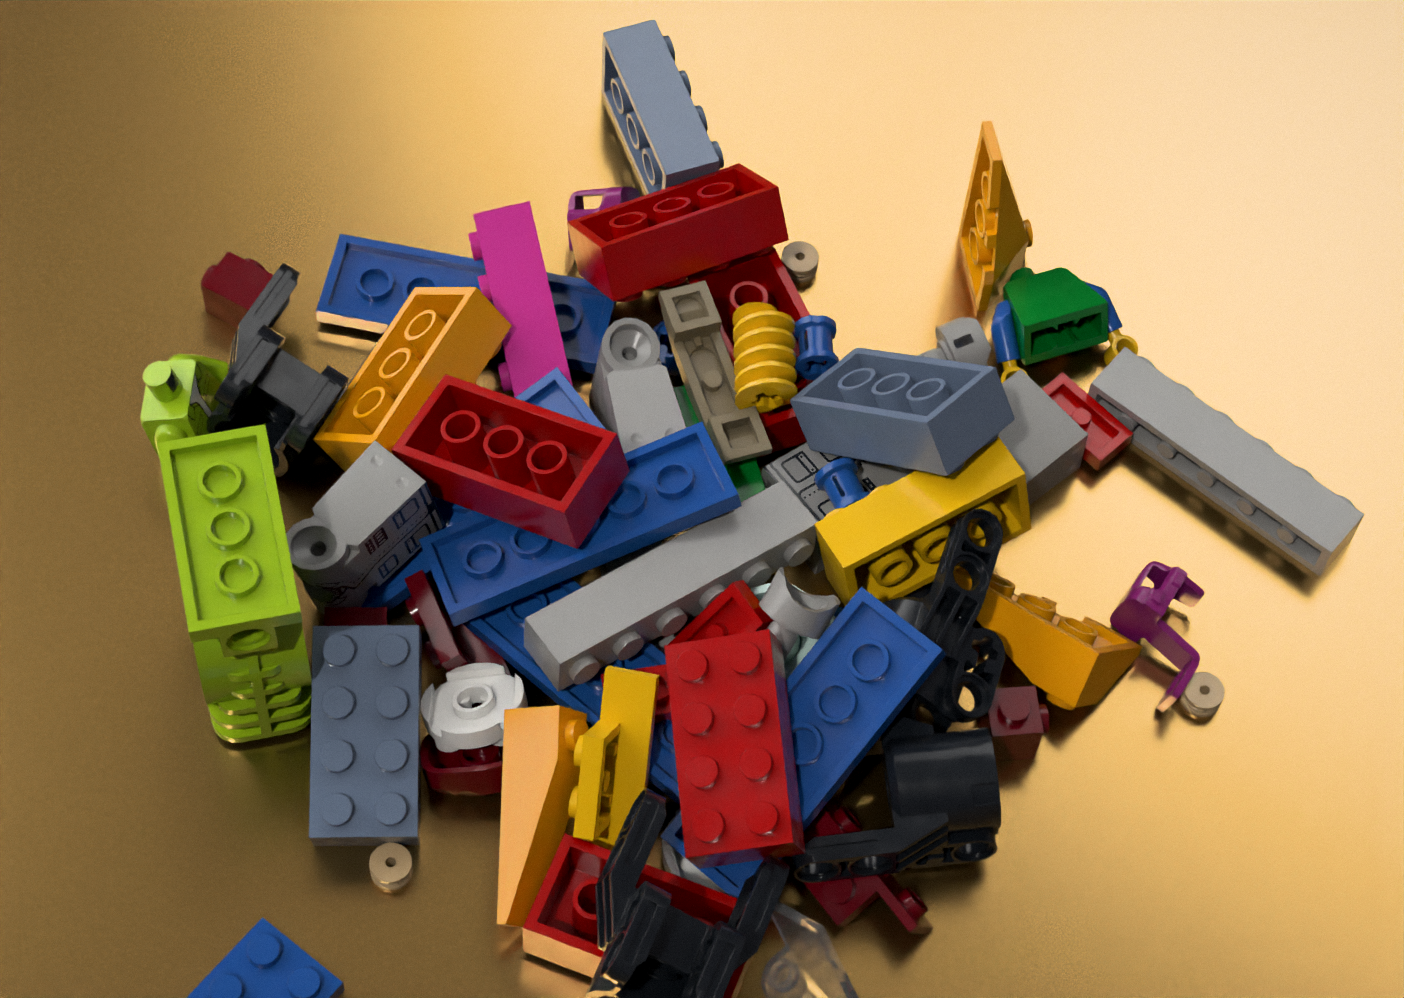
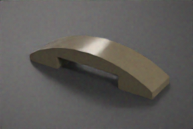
[658,280,772,465]

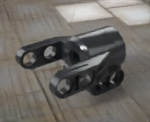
[207,262,382,477]
[882,509,1005,733]
[791,715,1001,883]
[584,788,790,998]

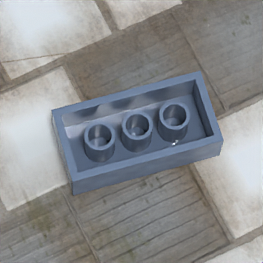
[601,19,724,194]
[790,347,1015,476]
[309,625,422,846]

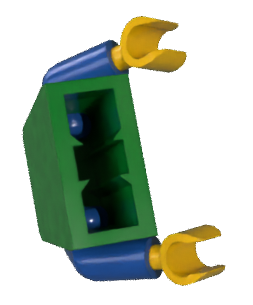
[991,267,1138,383]

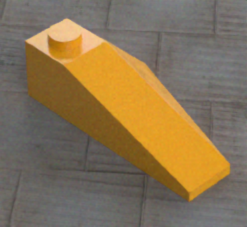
[958,121,1033,311]
[953,567,1142,710]
[497,705,589,929]

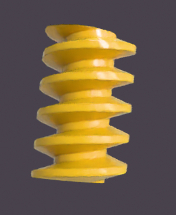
[732,302,798,413]

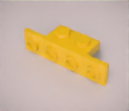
[568,665,660,850]

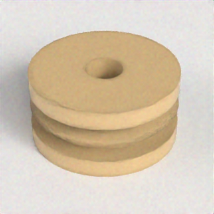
[781,241,819,283]
[1181,672,1225,717]
[369,843,413,890]

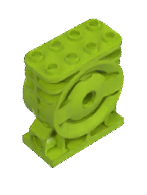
[157,424,312,743]

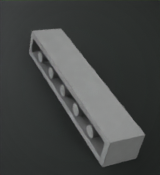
[1088,347,1365,576]
[524,480,818,692]

